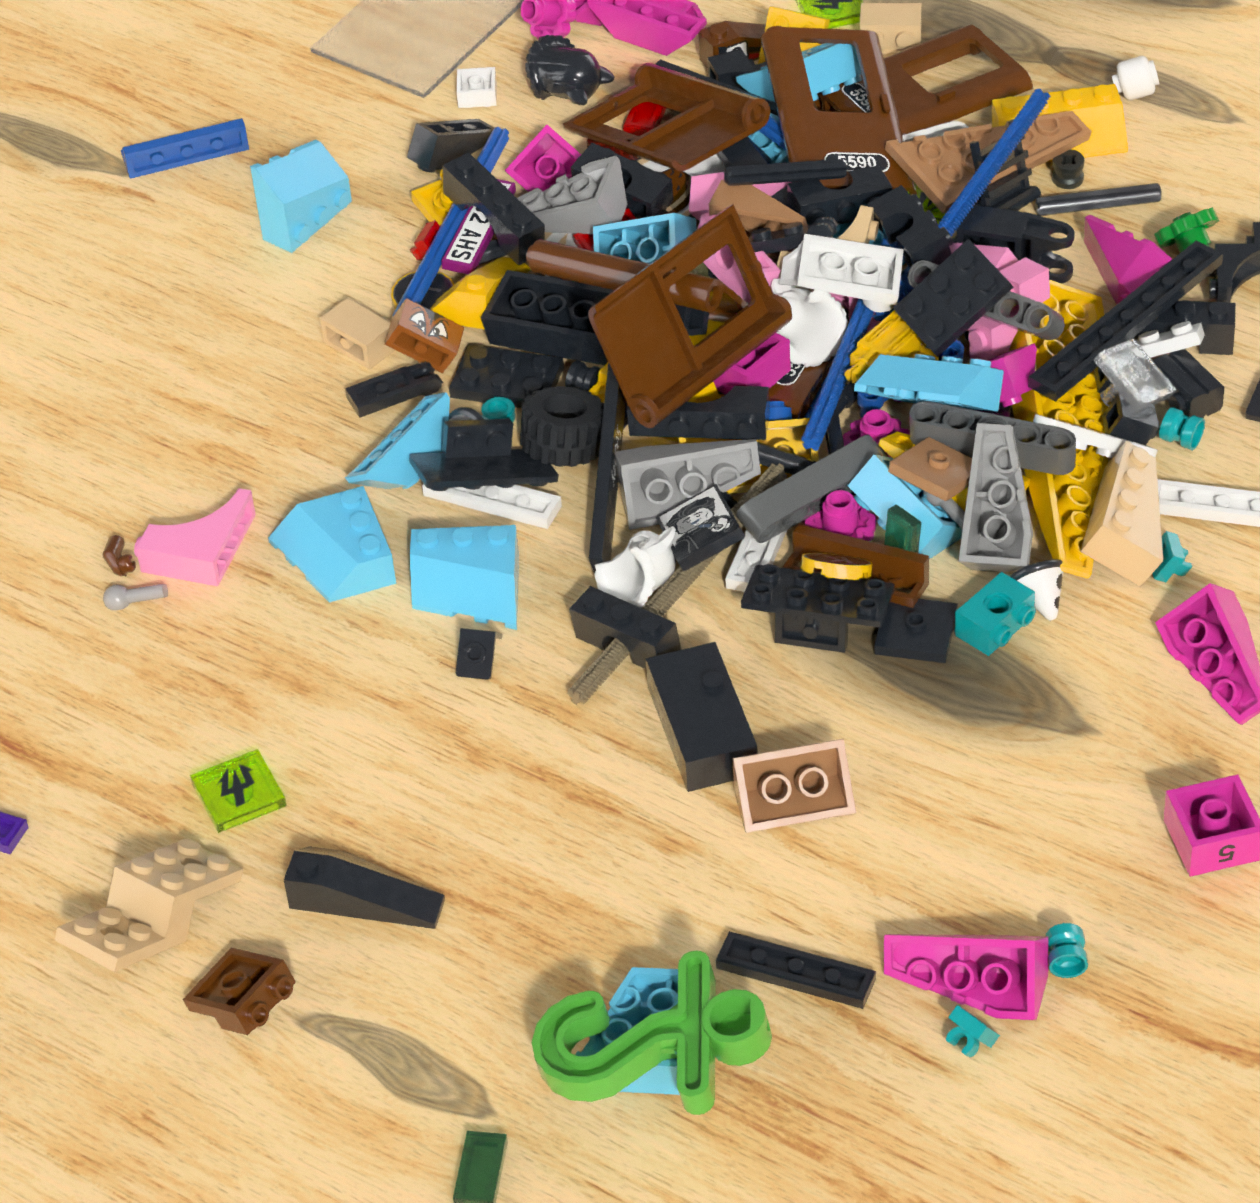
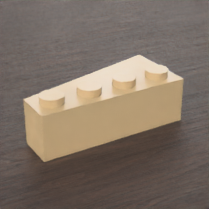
[1080,441,1163,587]

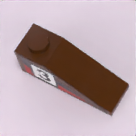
[698,21,766,68]

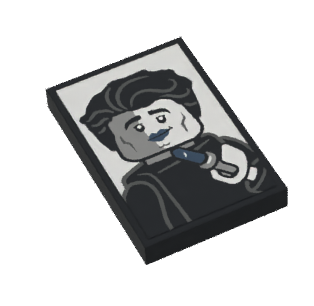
[656,484,745,571]

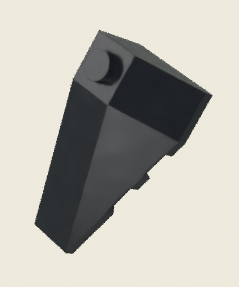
[284,846,445,929]

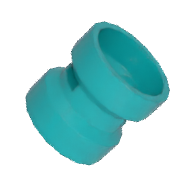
[1159,407,1205,451]
[1045,923,1088,978]

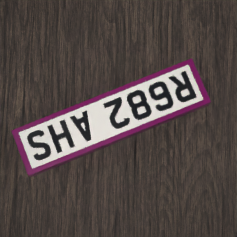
[442,179,516,274]

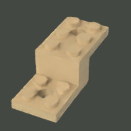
[55,839,243,972]

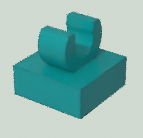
[1152,531,1193,583]
[946,1005,1000,1058]

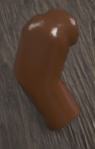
[102,535,136,576]

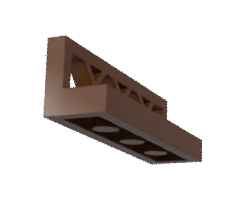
[782,524,929,608]

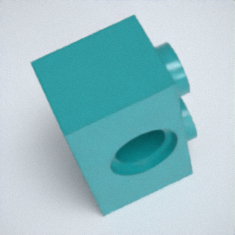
[955,572,1036,656]

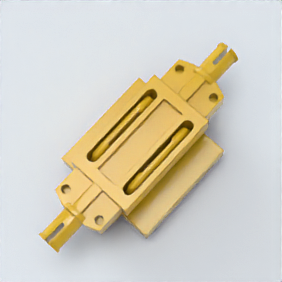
[845,310,939,395]

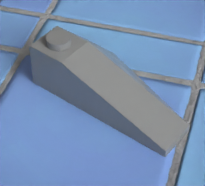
[517,156,627,234]
[958,423,1033,573]
[614,439,761,530]

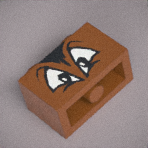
[384,298,464,374]

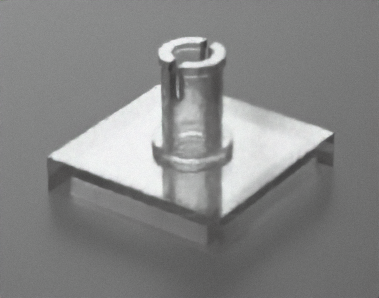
[1093,339,1177,412]

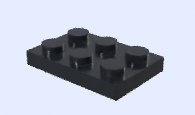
[893,239,1014,357]
[449,344,564,408]

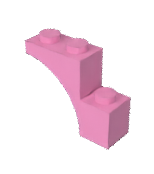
[968,257,1050,360]

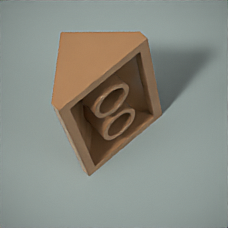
[733,739,856,833]

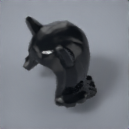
[525,35,615,106]

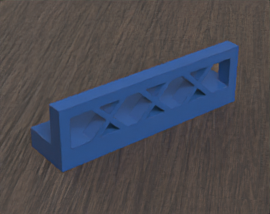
[121,118,249,179]

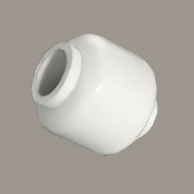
[1112,56,1160,101]

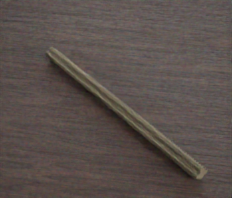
[567,463,787,705]

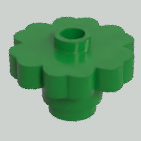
[1154,207,1219,253]

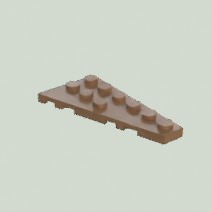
[885,111,1092,214]

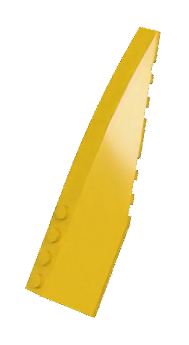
[1008,280,1114,579]

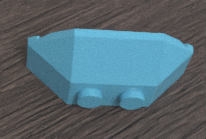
[345,392,450,489]

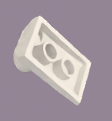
[779,234,904,312]

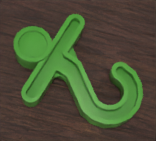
[532,951,772,1115]

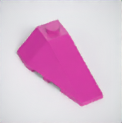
[1084,215,1172,305]
[884,934,1048,1020]

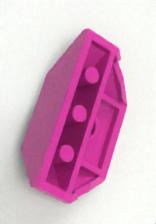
[587,0,707,56]

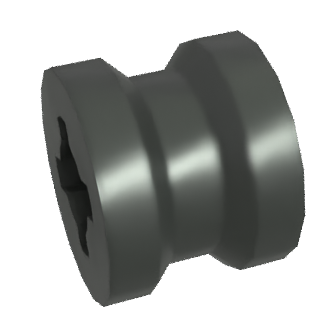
[1052,149,1085,189]

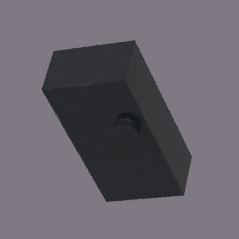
[481,270,614,366]
[645,642,758,792]

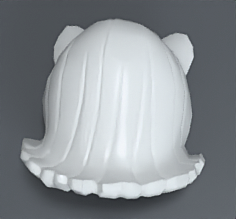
[771,279,848,367]
[594,526,676,608]

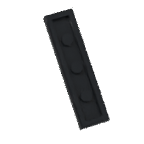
[716,931,876,1009]

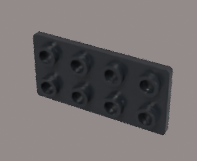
[409,418,559,491]
[741,564,895,653]

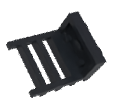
[969,119,1036,209]

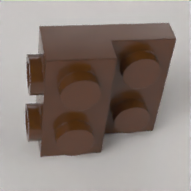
[183,947,296,1036]

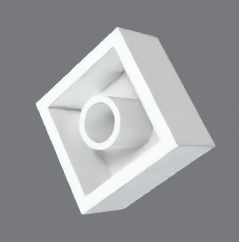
[457,67,497,108]

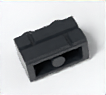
[1150,349,1225,418]

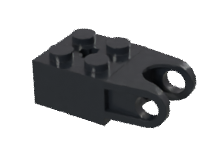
[957,205,1075,284]

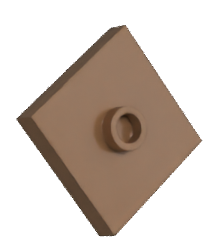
[888,437,972,501]

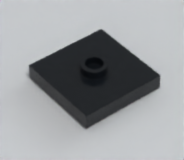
[874,599,958,663]

